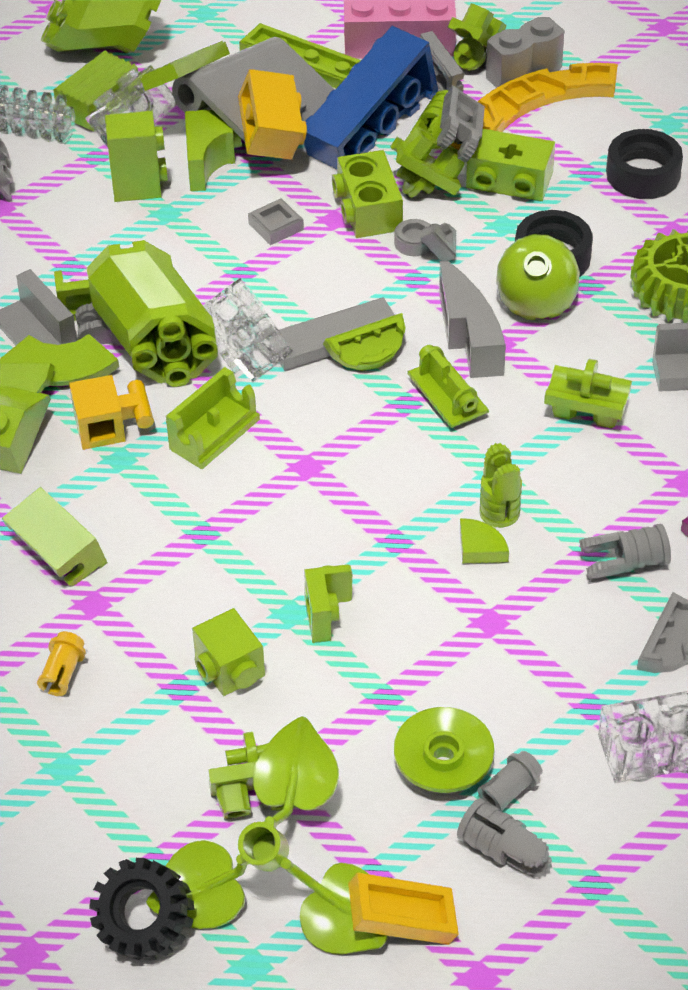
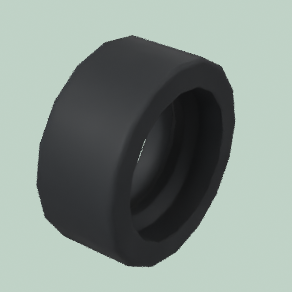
[606,129,683,199]
[515,210,593,277]

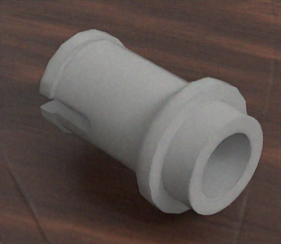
[478,751,543,812]

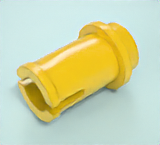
[37,631,86,696]

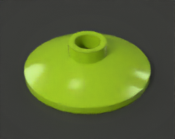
[394,707,494,793]

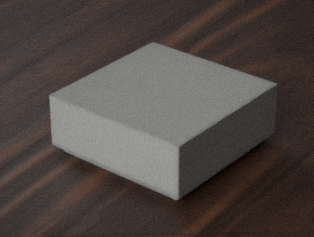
[248,198,304,246]

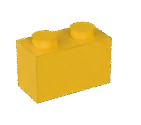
[238,69,307,160]

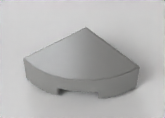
[420,222,456,261]

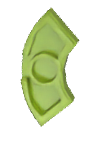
[0,334,120,388]

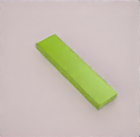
[239,23,361,89]
[140,41,230,91]

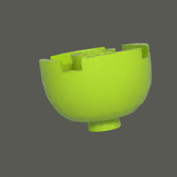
[496,234,580,320]

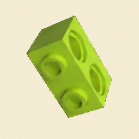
[332,150,403,238]

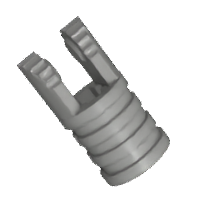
[579,523,671,580]
[457,798,552,879]

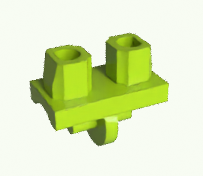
[448,3,507,71]
[390,127,466,197]
[544,358,632,429]
[208,731,296,819]

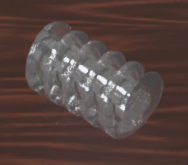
[0,84,75,144]

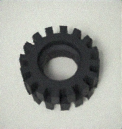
[89,857,194,961]

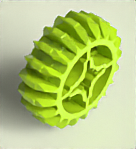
[630,229,688,323]

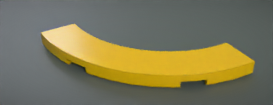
[451,63,618,150]

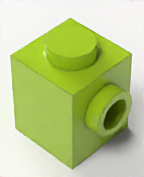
[192,608,265,696]

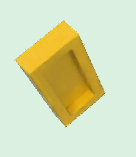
[348,873,459,945]

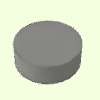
[394,219,431,256]

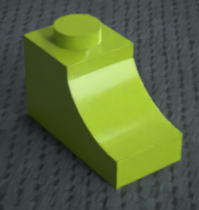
[185,110,242,191]

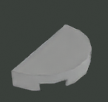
[637,592,688,673]

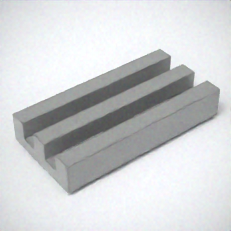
[420,31,464,92]

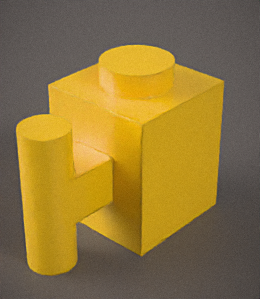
[69,375,154,450]

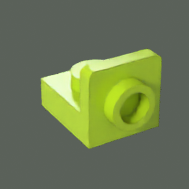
[304,564,353,643]

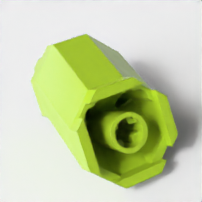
[41,0,161,54]
[87,240,218,387]

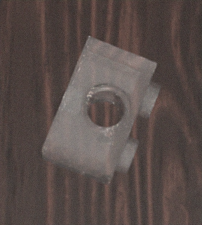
[85,65,177,147]

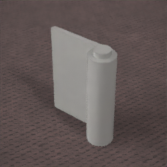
[172,37,334,141]

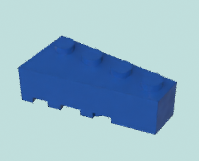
[304,26,438,169]

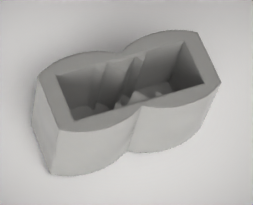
[486,17,565,88]

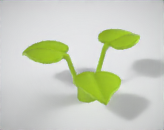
[146,716,388,955]

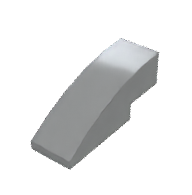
[439,261,506,378]

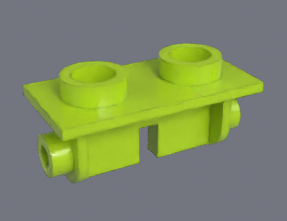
[407,345,489,428]

